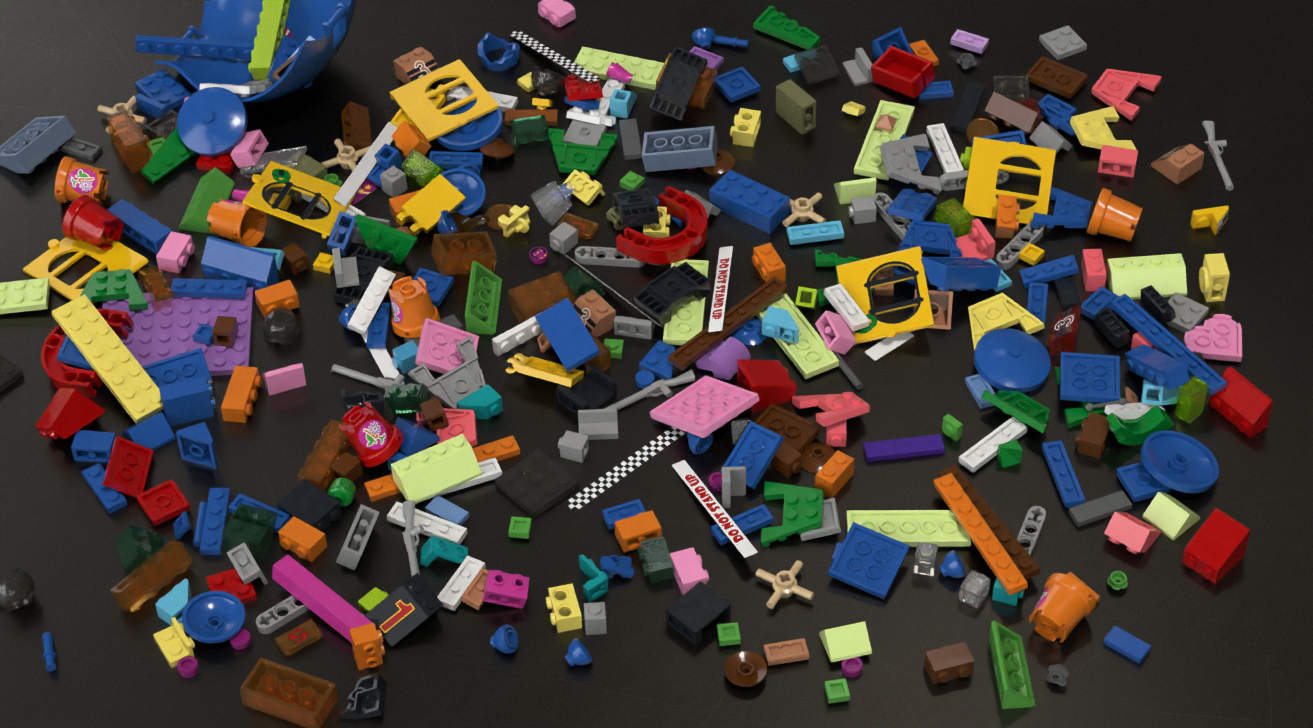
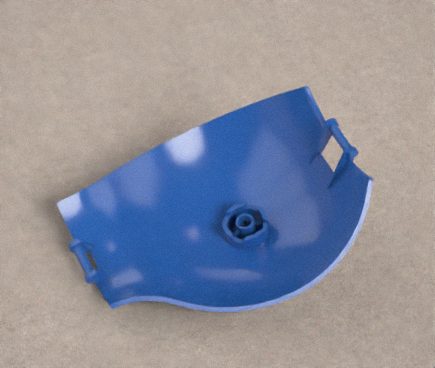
[155,0,356,103]

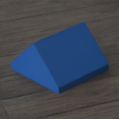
[872,27,913,62]
[122,412,175,450]
[395,417,440,457]
[176,422,219,469]

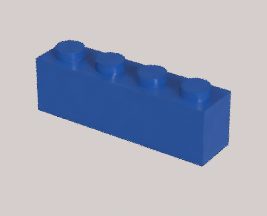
[107,199,172,254]
[1124,344,1190,390]

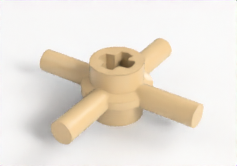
[98,96,147,134]
[321,139,371,172]
[782,192,826,227]
[756,560,814,609]

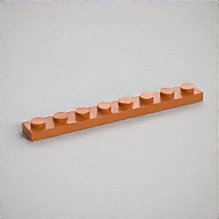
[364,435,520,502]
[933,473,1028,596]

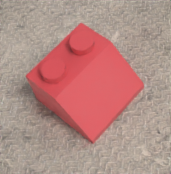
[1104,512,1162,554]

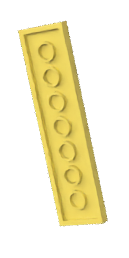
[52,294,164,424]

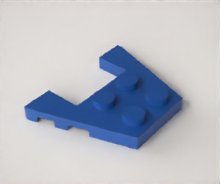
[1031,185,1092,228]
[898,220,962,257]

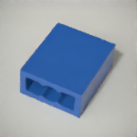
[159,376,216,427]

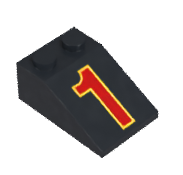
[364,573,443,648]

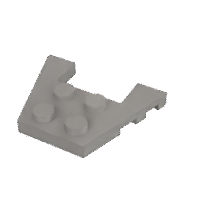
[880,134,942,194]
[408,336,486,409]

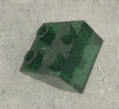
[222,503,277,558]
[115,525,171,575]

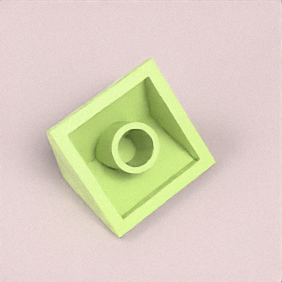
[834,177,876,204]
[1142,492,1200,541]
[819,621,872,662]

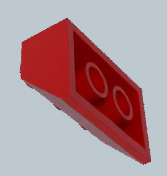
[1209,366,1273,438]

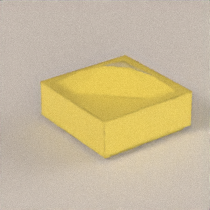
[517,72,542,92]
[842,101,866,116]

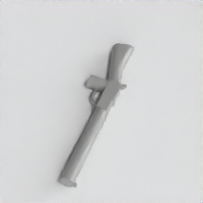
[1202,121,1234,191]
[331,364,428,399]
[604,369,695,411]
[402,500,424,576]

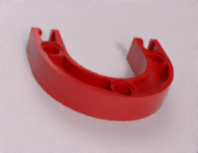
[616,186,708,264]
[41,309,134,398]

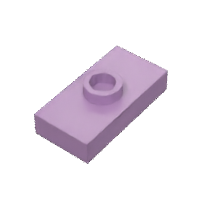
[950,29,989,54]

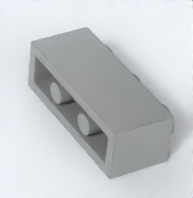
[336,504,380,570]

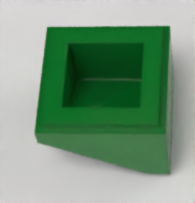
[997,440,1022,468]

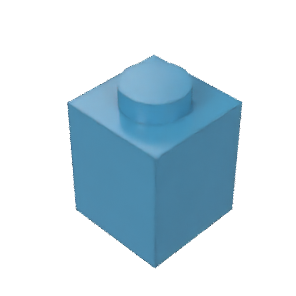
[392,340,419,374]

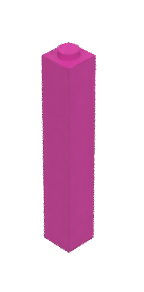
[272,555,376,642]

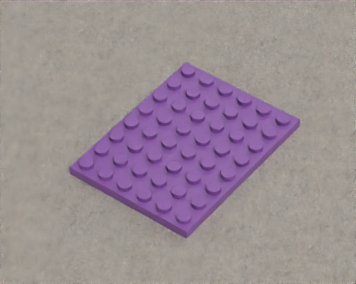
[97,287,254,382]

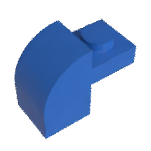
[367,143,402,188]

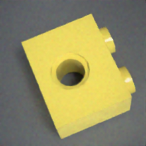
[1199,253,1230,302]

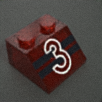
[1047,305,1082,356]

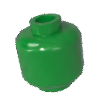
[328,478,356,507]

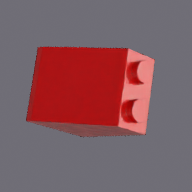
[737,359,797,413]
[35,388,105,440]
[1182,508,1250,584]

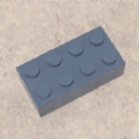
[642,126,718,172]

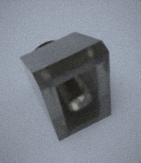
[727,418,751,445]

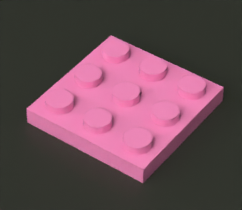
[415,318,479,374]

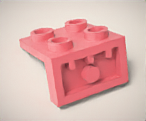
[956,218,995,260]

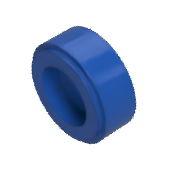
[635,370,655,389]

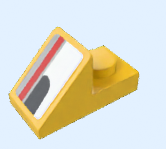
[1190,205,1229,235]

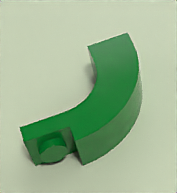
[1106,405,1175,446]

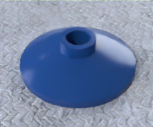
[731,318,768,347]

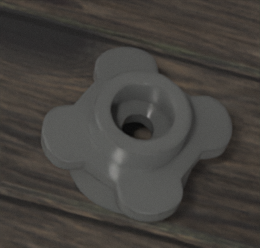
[957,53,977,69]
[1046,664,1069,686]

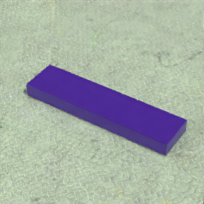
[863,434,945,462]

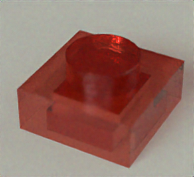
[1019,99,1040,114]

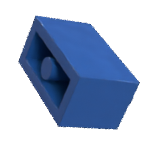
[327,211,357,257]
[71,430,116,463]

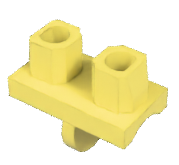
[498,205,530,237]

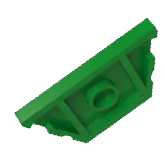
[354,214,418,265]
[981,390,1050,433]

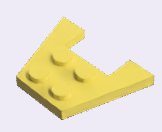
[1070,106,1137,150]
[968,293,1045,351]

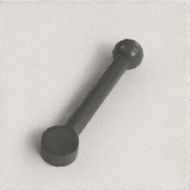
[1085,398,1126,411]

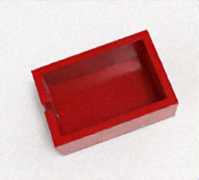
[871,46,935,98]

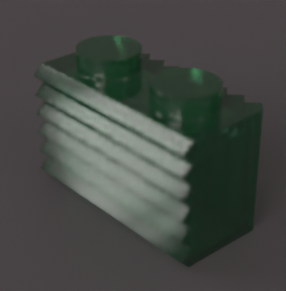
[510,115,549,145]
[563,266,605,297]
[383,383,431,414]
[637,536,674,583]

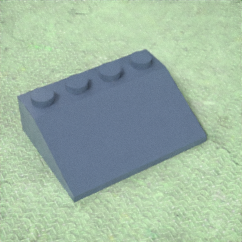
[0,116,76,174]

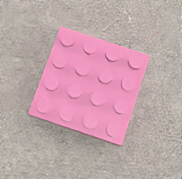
[650,375,760,438]

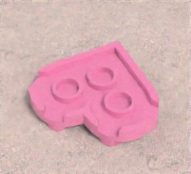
[1183,314,1242,362]

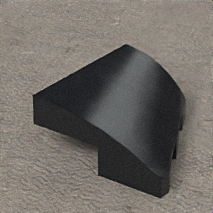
[341,390,384,415]
[338,672,387,719]

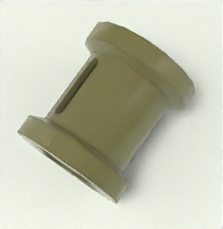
[606,207,623,230]

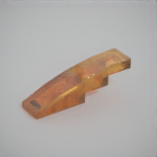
[137,266,174,302]

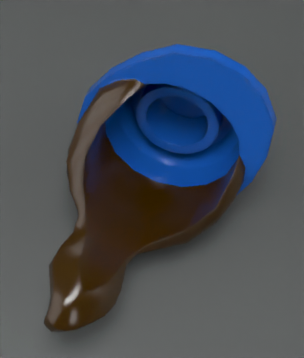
[437,210,490,240]

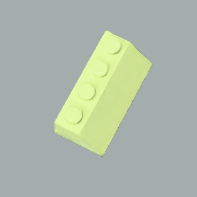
[1106,253,1187,300]
[391,434,482,504]

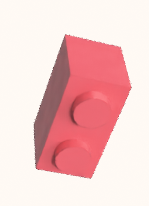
[1098,145,1138,178]
[1081,249,1106,291]

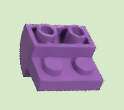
[695,337,751,380]

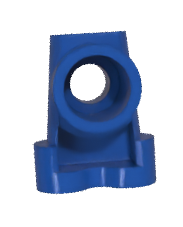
[599,554,634,579]

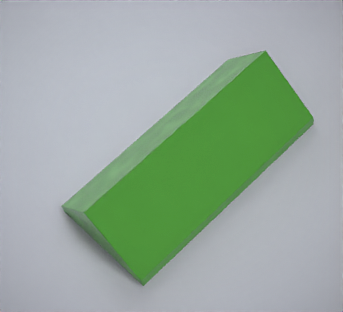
[179,167,235,234]
[465,260,502,335]
[989,620,1035,709]

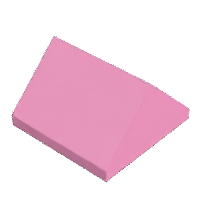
[261,363,306,396]

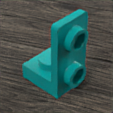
[420,535,468,567]
[579,554,609,603]

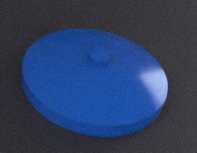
[177,87,248,156]
[436,99,503,151]
[973,329,1051,393]
[1141,430,1219,493]

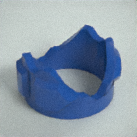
[478,32,520,71]

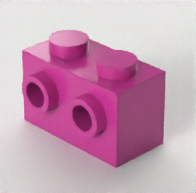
[482,570,529,609]

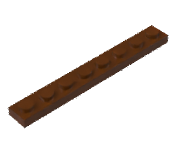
[668,276,788,371]
[938,465,1040,580]

